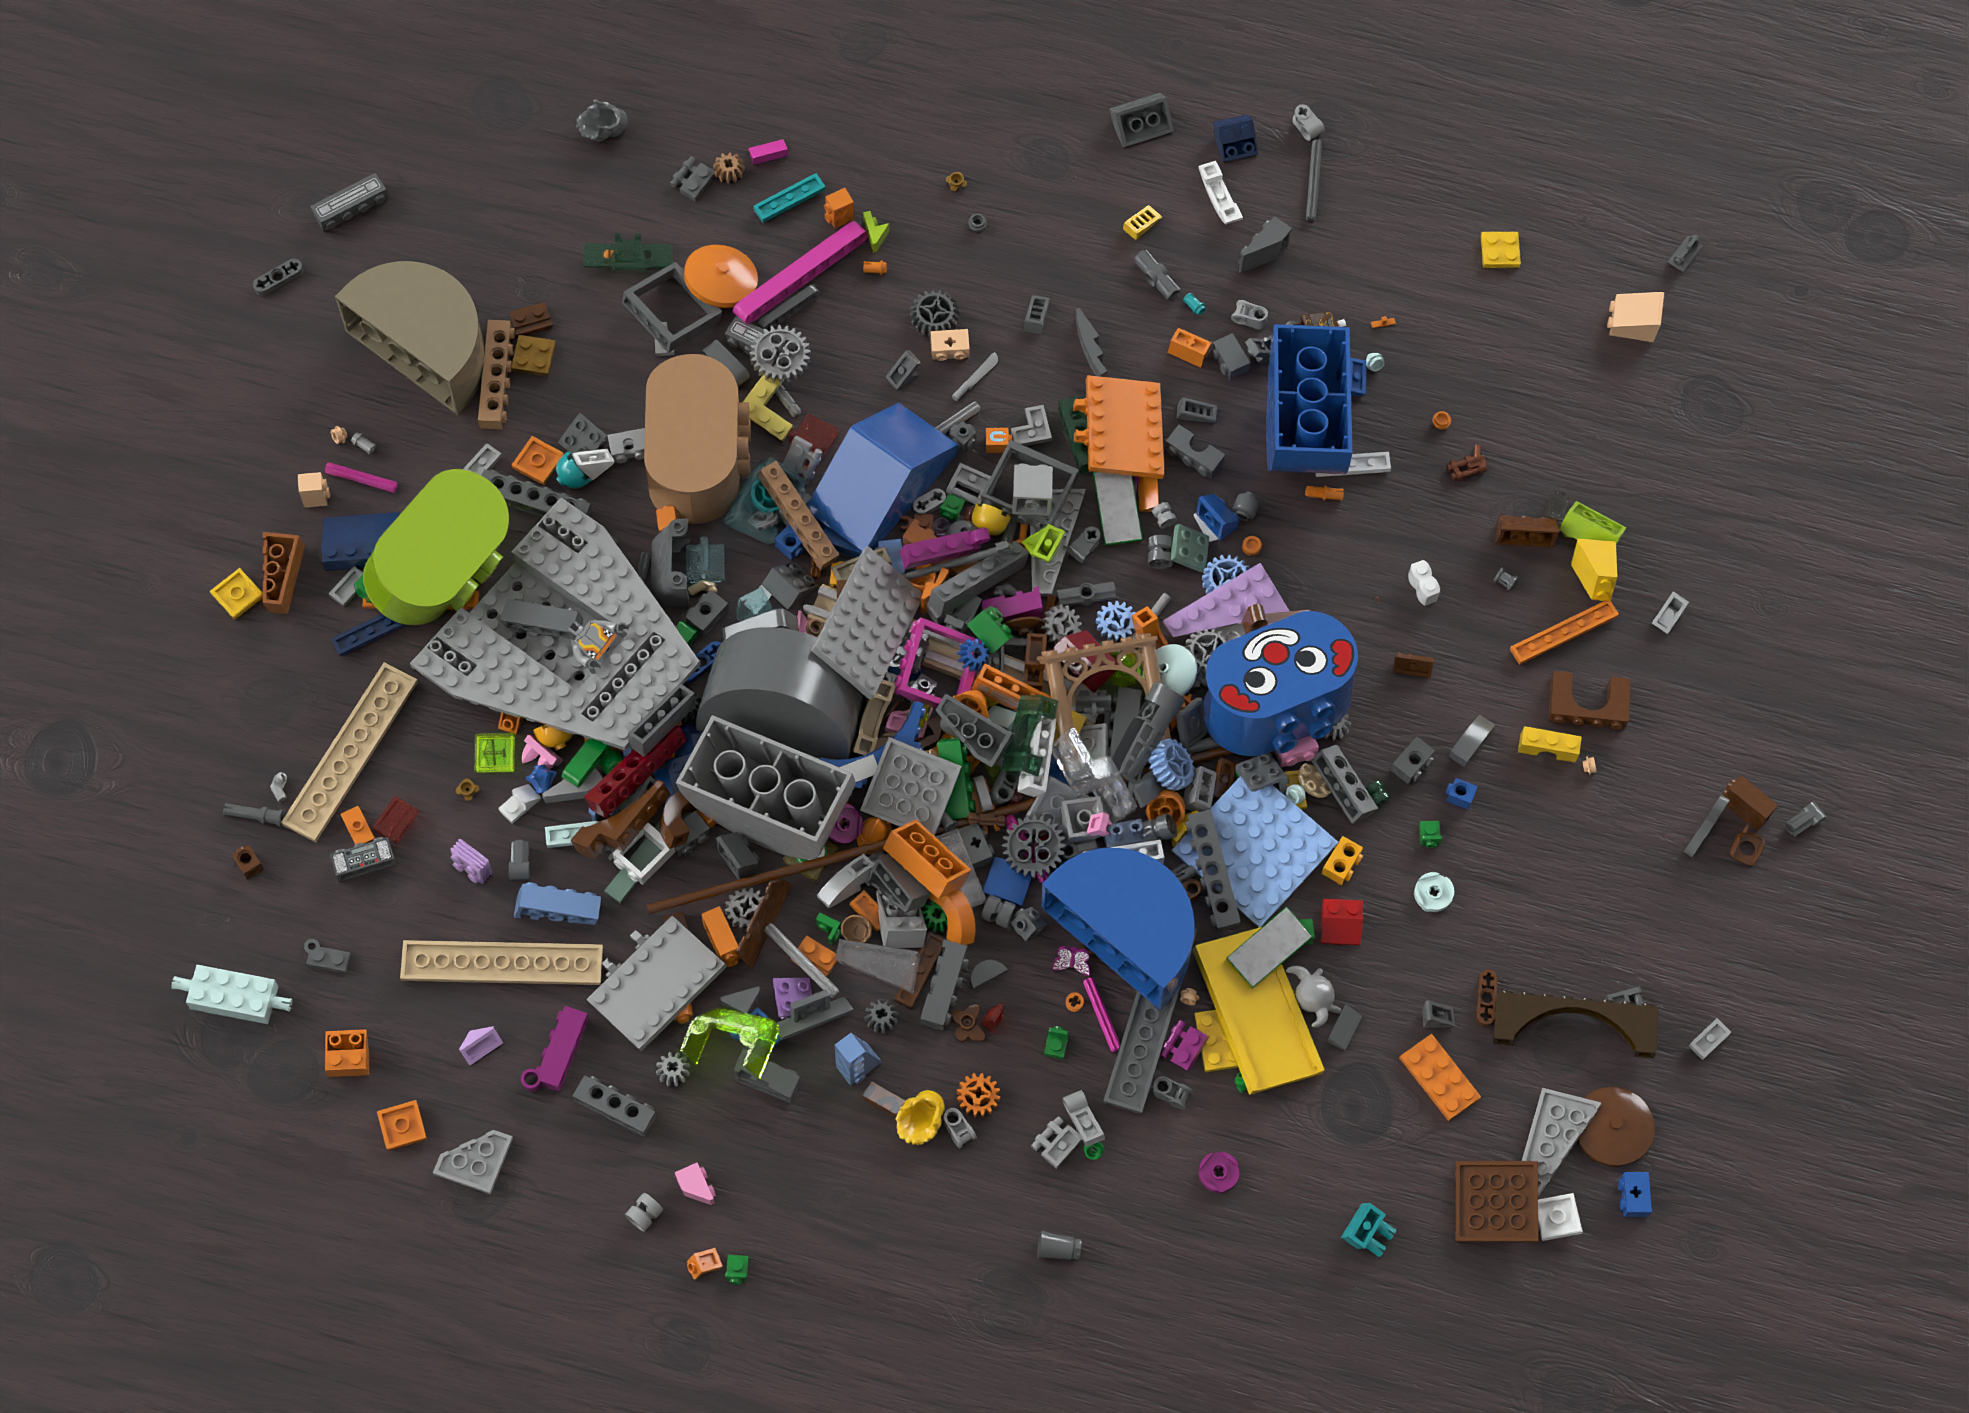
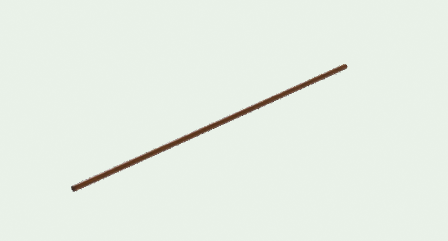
[647,747,1233,914]

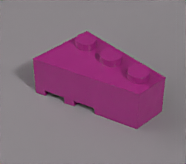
[981,586,1042,625]

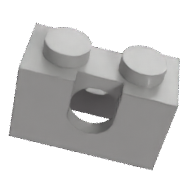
[607,428,645,463]

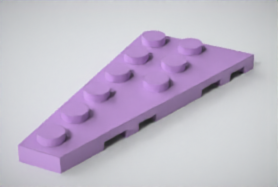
[1162,563,1289,638]

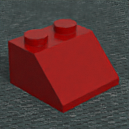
[1321,899,1363,946]

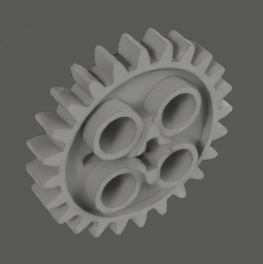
[750,325,811,383]

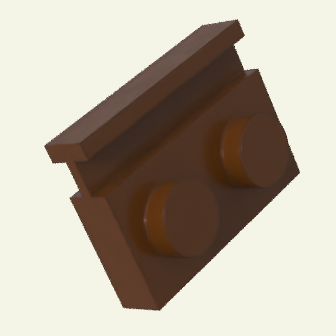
[509,302,553,338]

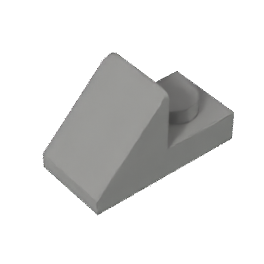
[1652,591,1689,634]

